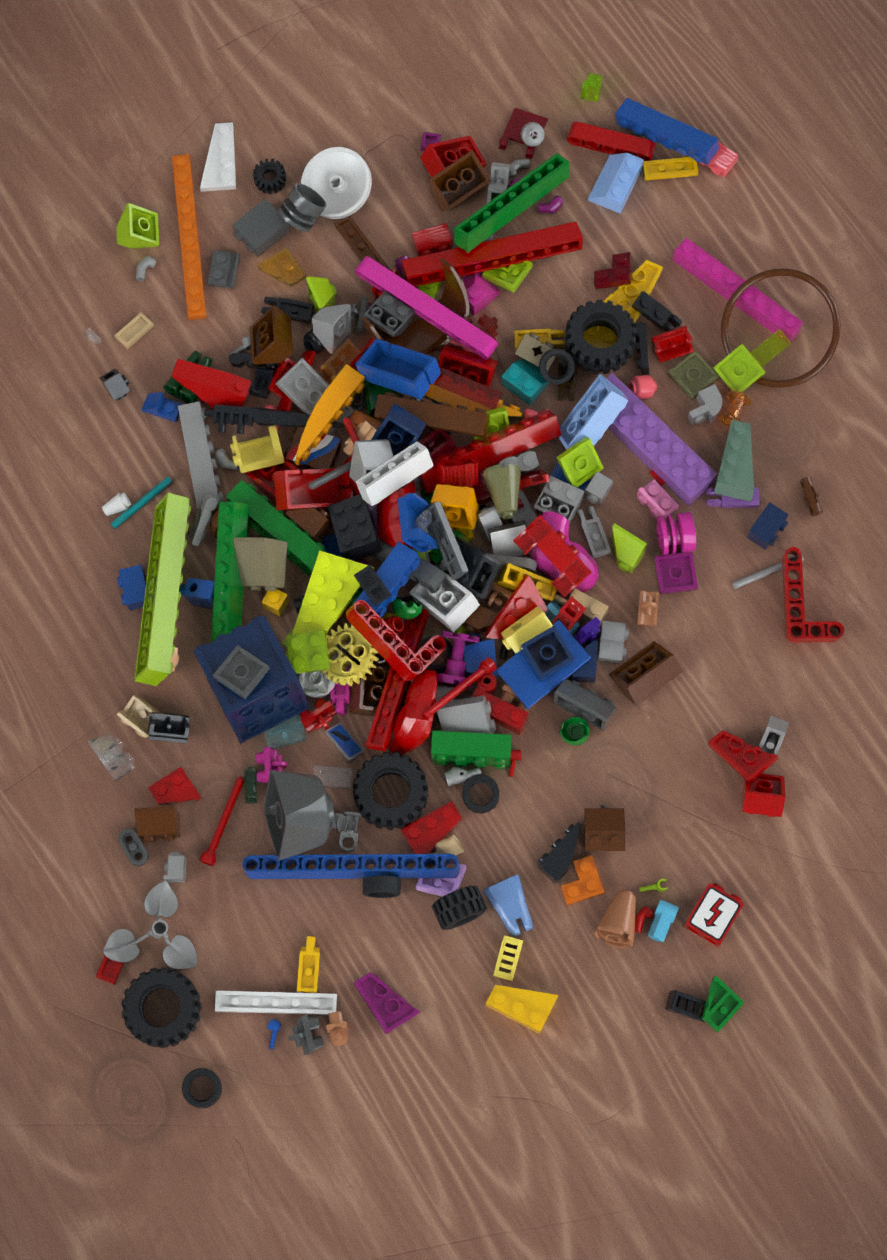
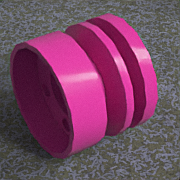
[656,512,696,555]

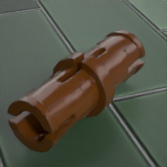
[800,477,823,516]

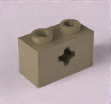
[514,332,556,371]

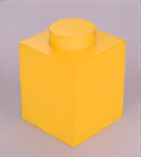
[262,589,289,617]

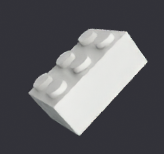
[409,565,480,632]

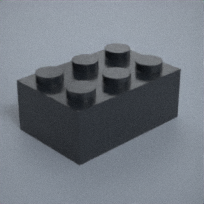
[328,494,383,561]

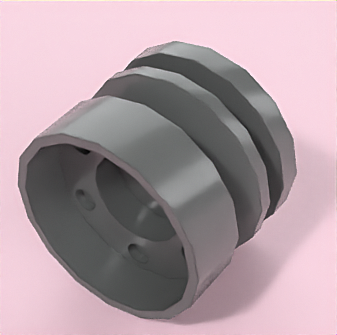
[278,183,327,232]

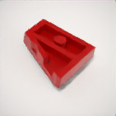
[519,469,550,491]

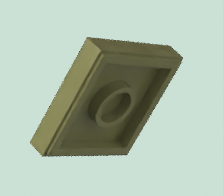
[667,350,720,400]

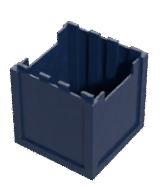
[194,615,310,744]

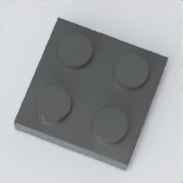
[213,645,270,699]

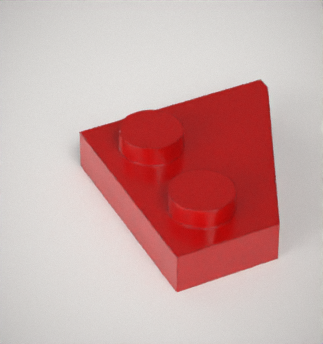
[148,767,202,805]

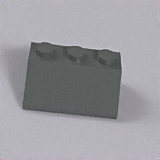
[553,679,616,731]

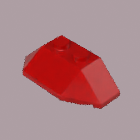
[377,481,415,549]

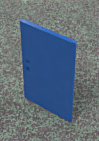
[496,620,591,709]

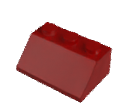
[438,345,498,398]

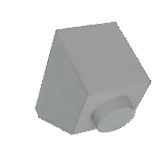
[759,715,789,765]

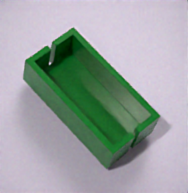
[431,731,511,769]

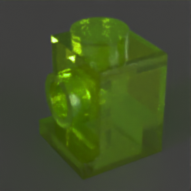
[581,73,603,102]

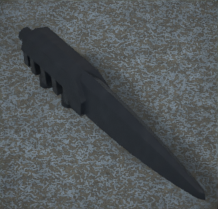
[204,404,344,435]

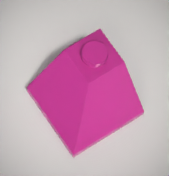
[462,272,501,316]

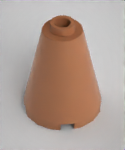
[594,890,636,948]

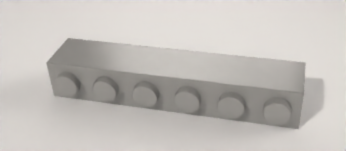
[178,401,224,512]

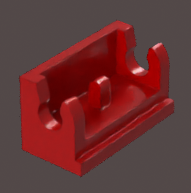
[651,326,694,363]

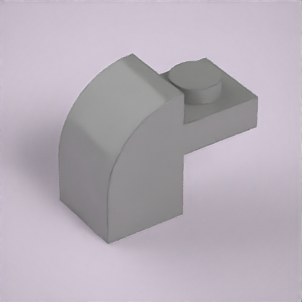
[487,162,510,203]
[687,384,722,425]

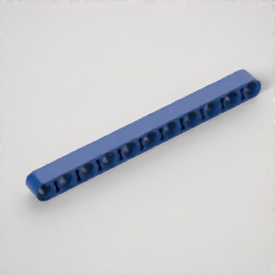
[242,854,460,879]

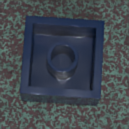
[371,403,427,455]
[520,626,575,682]

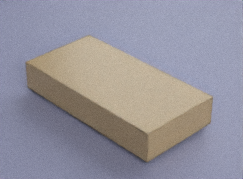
[114,312,154,350]

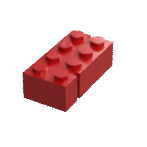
[274,468,353,511]

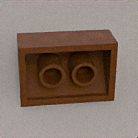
[428,150,491,212]
[250,305,293,364]
[609,641,682,705]

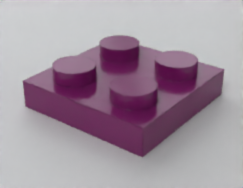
[654,552,698,594]

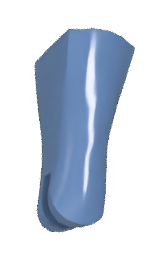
[483,875,533,937]

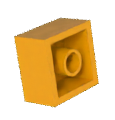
[431,484,480,530]

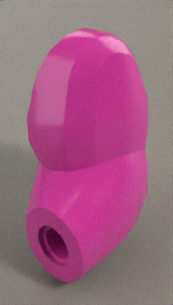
[530,511,599,593]

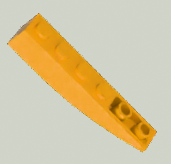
[295,364,365,466]
[425,375,523,417]

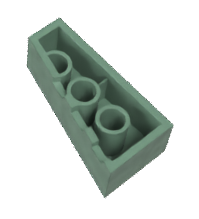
[714,420,754,502]

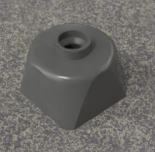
[264,770,334,860]

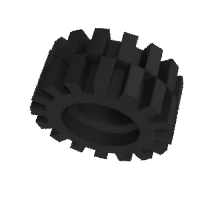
[253,159,286,194]

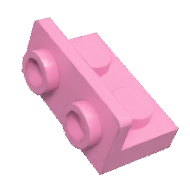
[637,479,679,519]

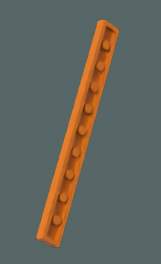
[172,154,207,320]

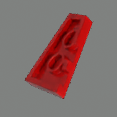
[708,730,778,783]

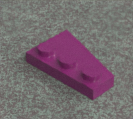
[353,972,420,1035]

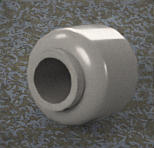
[520,122,545,147]

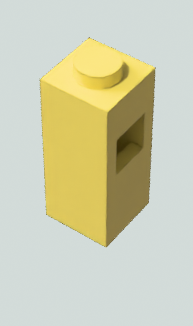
[501,606,553,653]

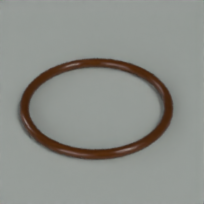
[721,268,841,388]

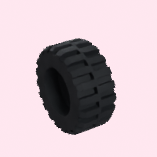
[565,300,636,374]
[353,752,428,830]
[121,967,202,1048]

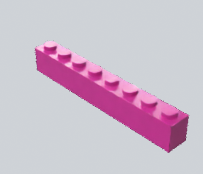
[673,238,803,344]

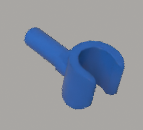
[267,1019,281,1049]

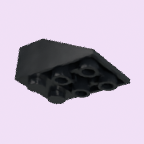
[444,536,506,599]

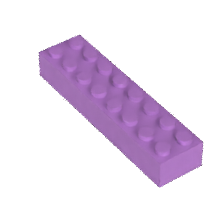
[606,373,718,507]

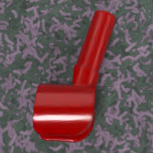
[508,750,522,777]

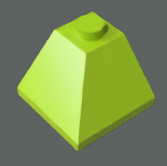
[116,203,159,249]
[306,277,337,313]
[610,523,647,574]

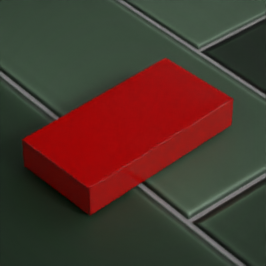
[96,956,125,985]

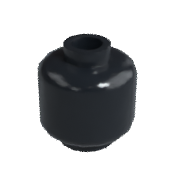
[303,328,326,354]

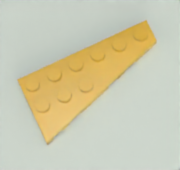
[583,260,663,348]

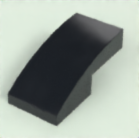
[354,565,392,606]

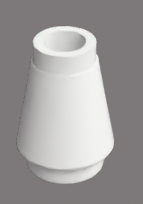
[102,492,131,516]

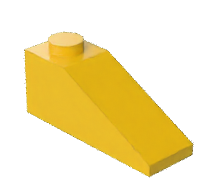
[496,563,557,602]

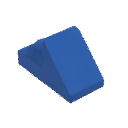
[141,392,182,422]

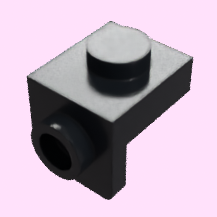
[249,367,274,399]

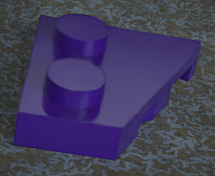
[574,617,601,647]

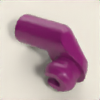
[538,195,563,213]

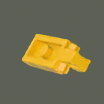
[297,936,320,993]

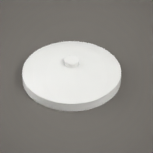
[301,147,372,219]

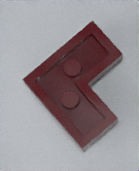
[594,252,632,290]

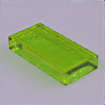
[751,329,792,367]

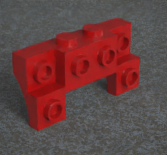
[513,515,592,598]

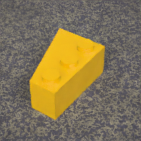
[486,985,559,1034]

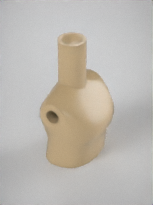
[433,834,464,856]

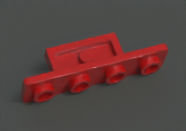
[268,350,316,411]

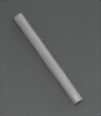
[732,555,804,589]

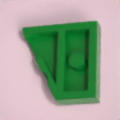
[702,975,745,1033]

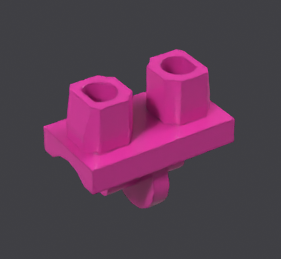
[256,747,288,783]

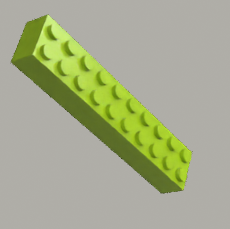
[134,493,191,686]

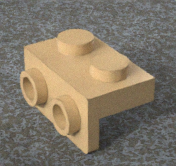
[117,694,159,738]

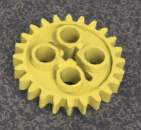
[322,623,379,686]

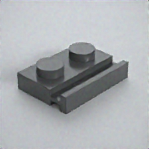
[207,250,240,289]

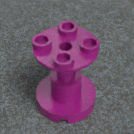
[436,631,480,687]

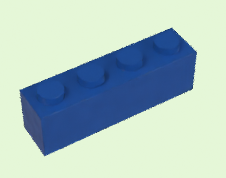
[355,542,420,617]

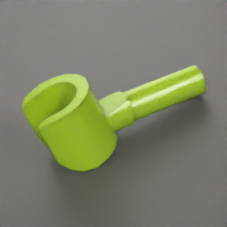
[639,879,668,892]

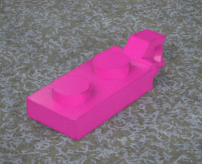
[330,665,351,715]

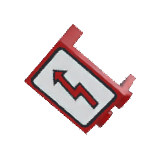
[684,883,744,947]

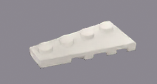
[200,122,236,192]

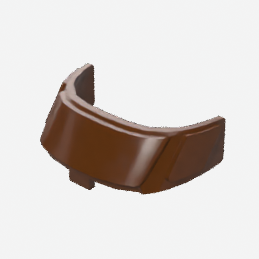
[361,258,470,355]

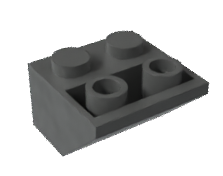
[363,291,415,337]

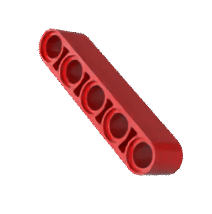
[567,122,656,161]

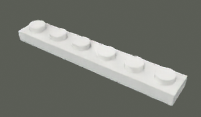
[215,991,337,1015]

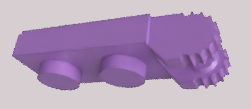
[706,488,760,508]

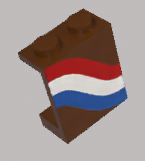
[284,426,342,469]

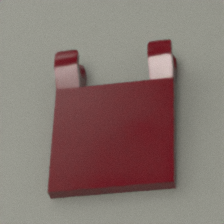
[499,108,548,159]

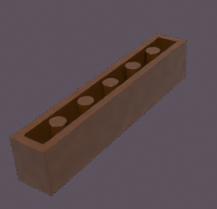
[374,392,491,438]

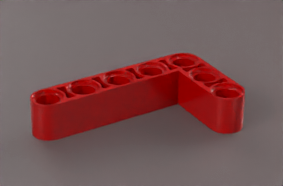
[782,547,844,643]
[346,600,446,681]

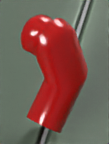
[635,906,654,933]

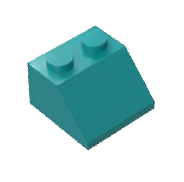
[501,358,550,406]

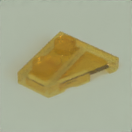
[257,247,306,287]

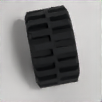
[432,886,487,930]

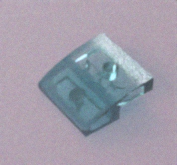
[264,714,306,749]

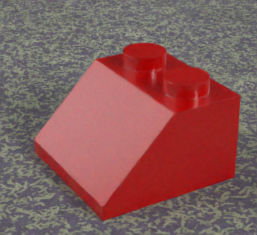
[742,773,786,817]

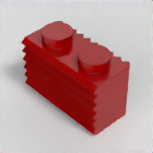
[412,223,453,257]
[437,458,478,488]

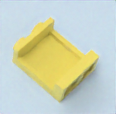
[230,425,285,473]

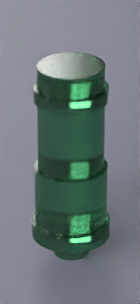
[244,766,258,804]

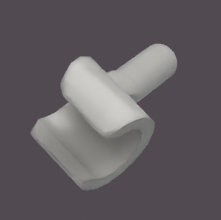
[230,337,251,354]

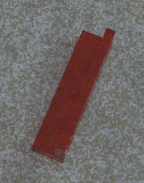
[433,367,503,409]

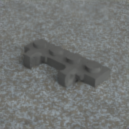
[424,502,468,580]

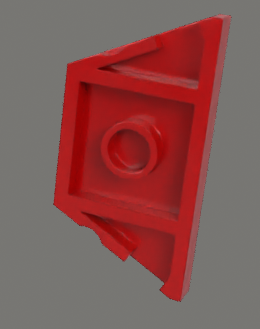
[484,574,548,639]

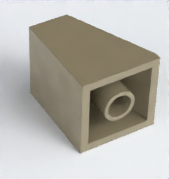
[233,538,287,591]

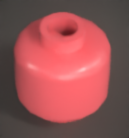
[628,375,657,400]

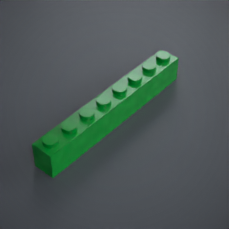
[454,153,570,253]
[211,502,248,642]

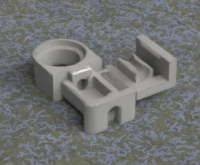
[329,811,362,853]

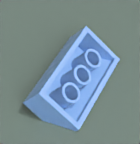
[558,374,629,450]

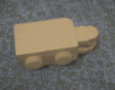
[554,589,609,623]

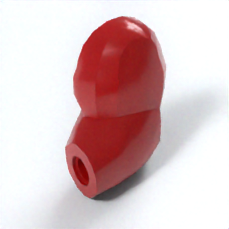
[387,669,437,755]

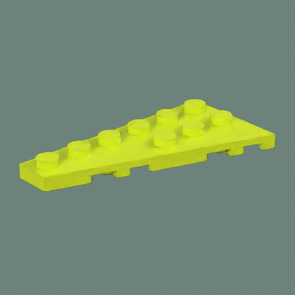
[286,551,375,660]

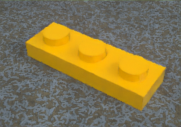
[643,157,698,181]

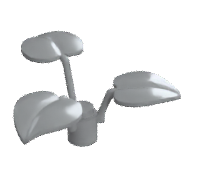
[103,881,197,969]

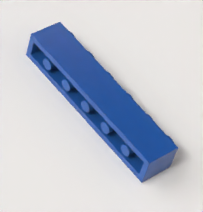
[615,98,719,165]

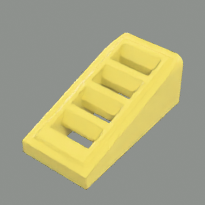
[493,935,523,981]

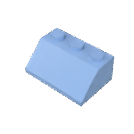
[588,153,644,214]

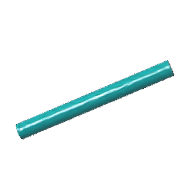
[110,476,172,529]

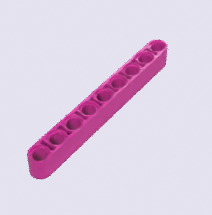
[355,256,498,360]

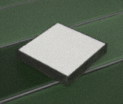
[488,520,530,557]

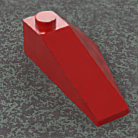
[171,359,251,410]

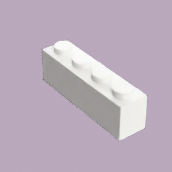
[356,442,433,506]

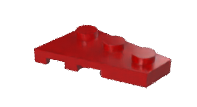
[401,801,462,854]

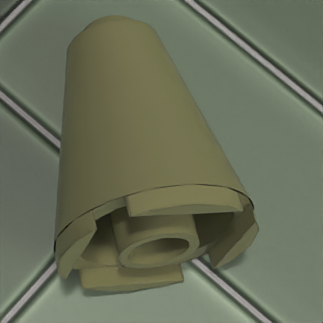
[483,464,521,519]

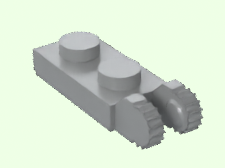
[188,492,218,546]
[577,506,611,559]

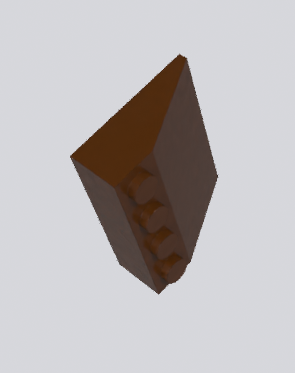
[349,640,413,717]

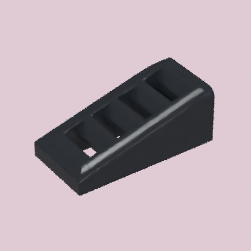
[665,990,706,1023]

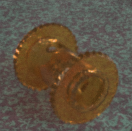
[718,391,752,427]

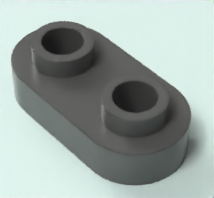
[118,829,149,866]

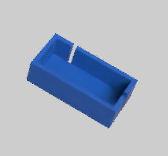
[355,338,441,400]

